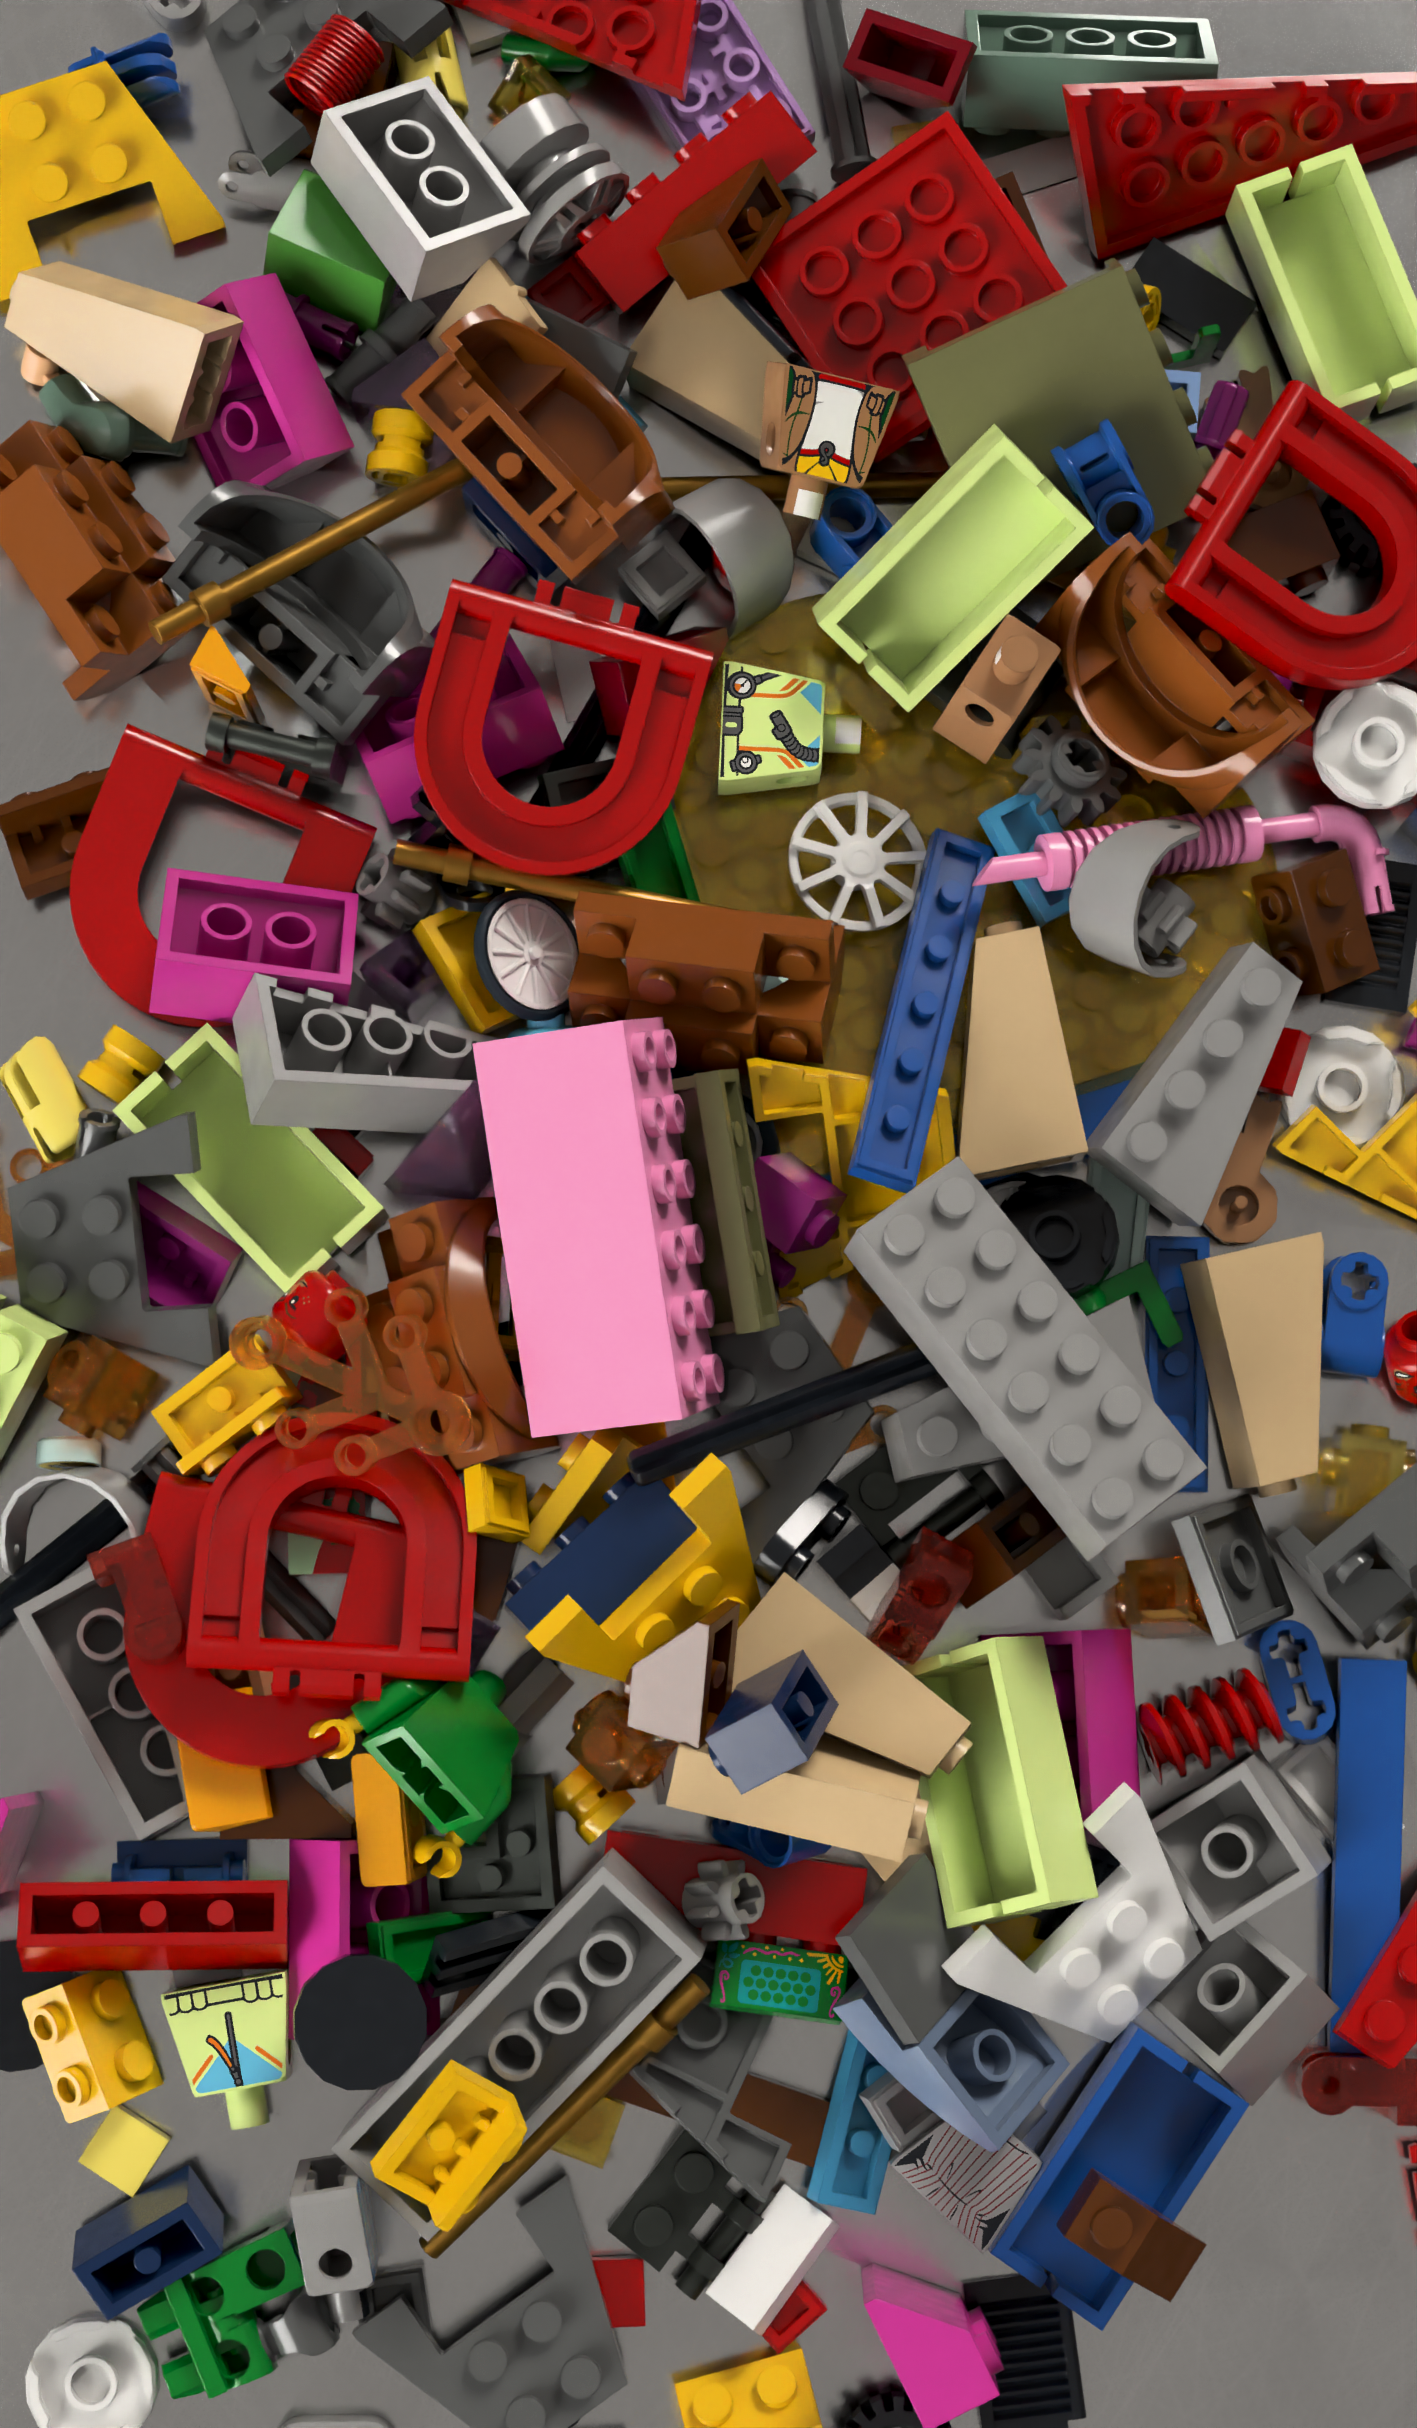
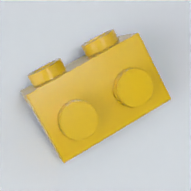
[151,1334,303,1478]
[521,1427,643,1555]
[22,1971,164,2123]
[370,2059,527,2232]
[674,2348,823,2428]

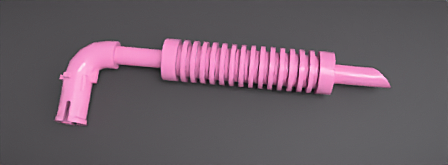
[972,804,1395,917]

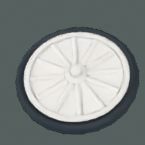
[474,890,579,1021]

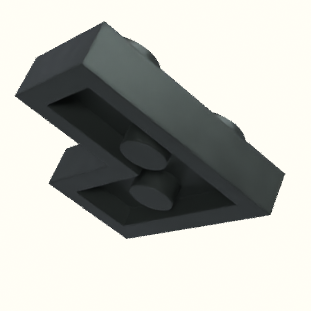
[426,1773,562,1914]

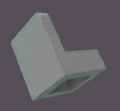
[1023,1536,1120,1621]

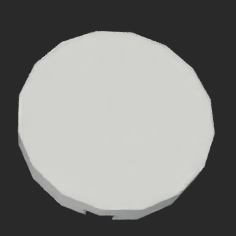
[1313,681,1417,809]
[1277,1026,1405,1149]
[25,2313,160,2428]

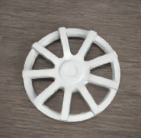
[788,791,927,932]

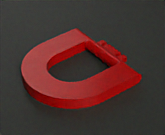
[1164,380,1417,690]
[414,579,714,877]
[69,724,377,1027]
[186,1412,477,1701]
[124,1471,407,1769]

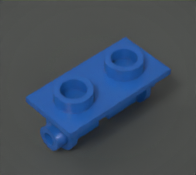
[111,1838,248,1882]

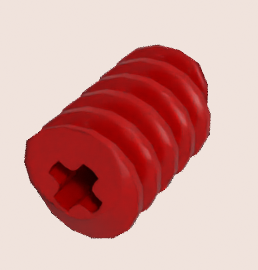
[1137,1668,1284,1785]

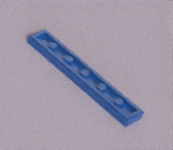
[847,827,995,1193]
[1327,1656,1407,2053]

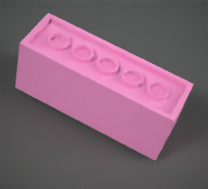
[472,1017,725,1438]

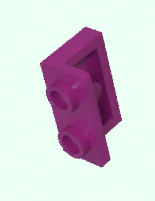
[137,1181,243,1307]

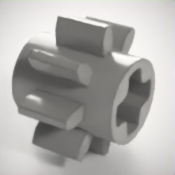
[356,848,435,930]
[1137,878,1199,958]
[682,1860,765,1941]

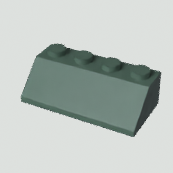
[961,10,1219,138]

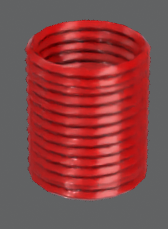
[284,14,385,117]

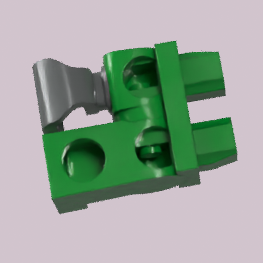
[137,2217,340,2399]

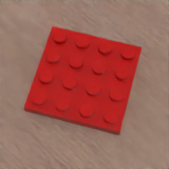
[751,111,1067,464]

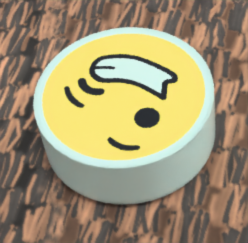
[36,1436,102,1470]

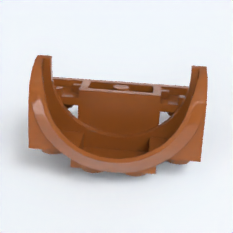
[401,304,675,585]
[0,420,193,701]
[1033,531,1315,819]
[567,891,845,1075]
[363,1197,560,1476]

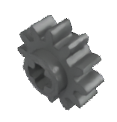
[1012,715,1127,827]

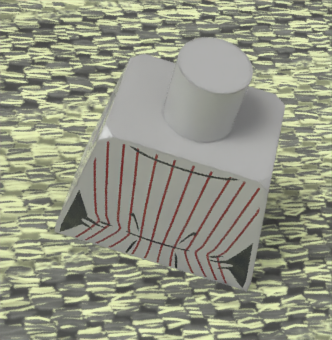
[889,2103,1048,2254]

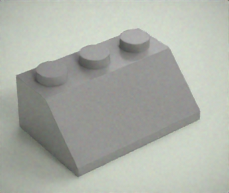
[310,76,531,302]

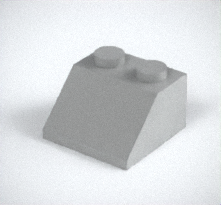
[1150,1750,1333,1942]
[1146,1921,1340,2106]

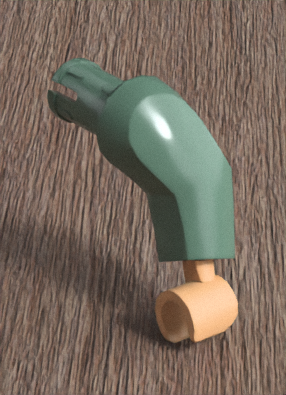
[21,343,188,462]

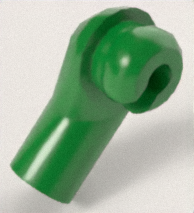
[501,33,591,73]

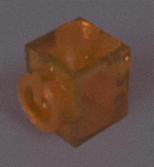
[43,1332,160,1441]
[1115,1556,1213,1639]
[565,1690,679,1792]

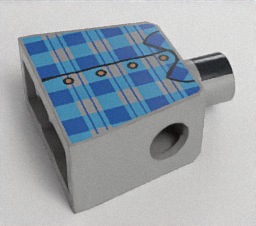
[289,2154,379,2323]

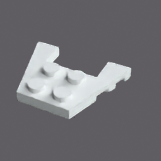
[941,1782,1202,2043]

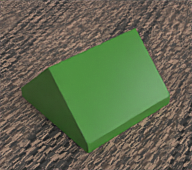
[263,169,397,332]

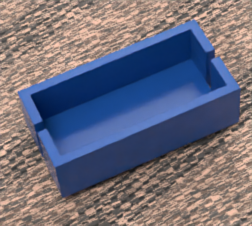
[988,2021,1250,2331]

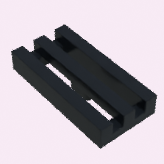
[420,1909,551,1998]

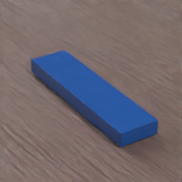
[1142,1236,1210,1493]

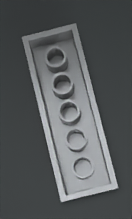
[843,1156,1207,1562]
[331,1847,708,2242]

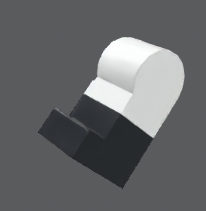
[815,1524,935,1650]

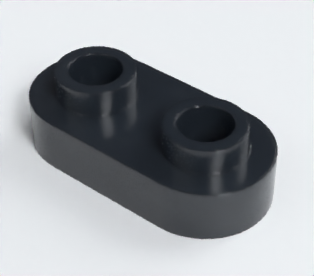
[753,1479,852,1587]

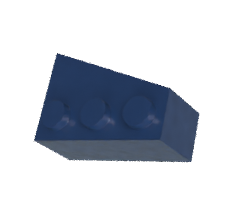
[505,1471,697,1667]

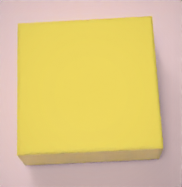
[78,2104,172,2198]

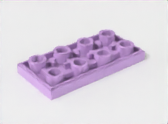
[635,0,815,150]

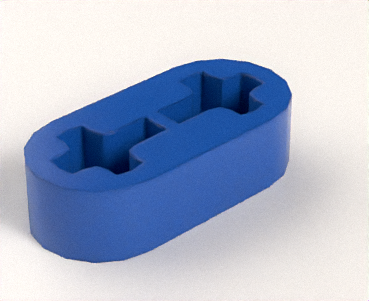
[1259,1620,1336,1745]

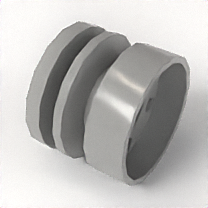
[479,93,630,266]

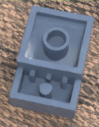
[832,1978,1070,2153]

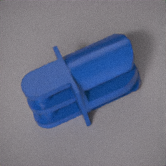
[68,33,181,109]

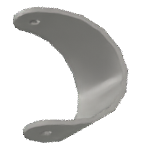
[657,478,794,640]
[1068,819,1200,978]
[0,1465,152,1575]

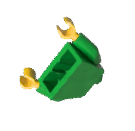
[309,1670,519,1878]

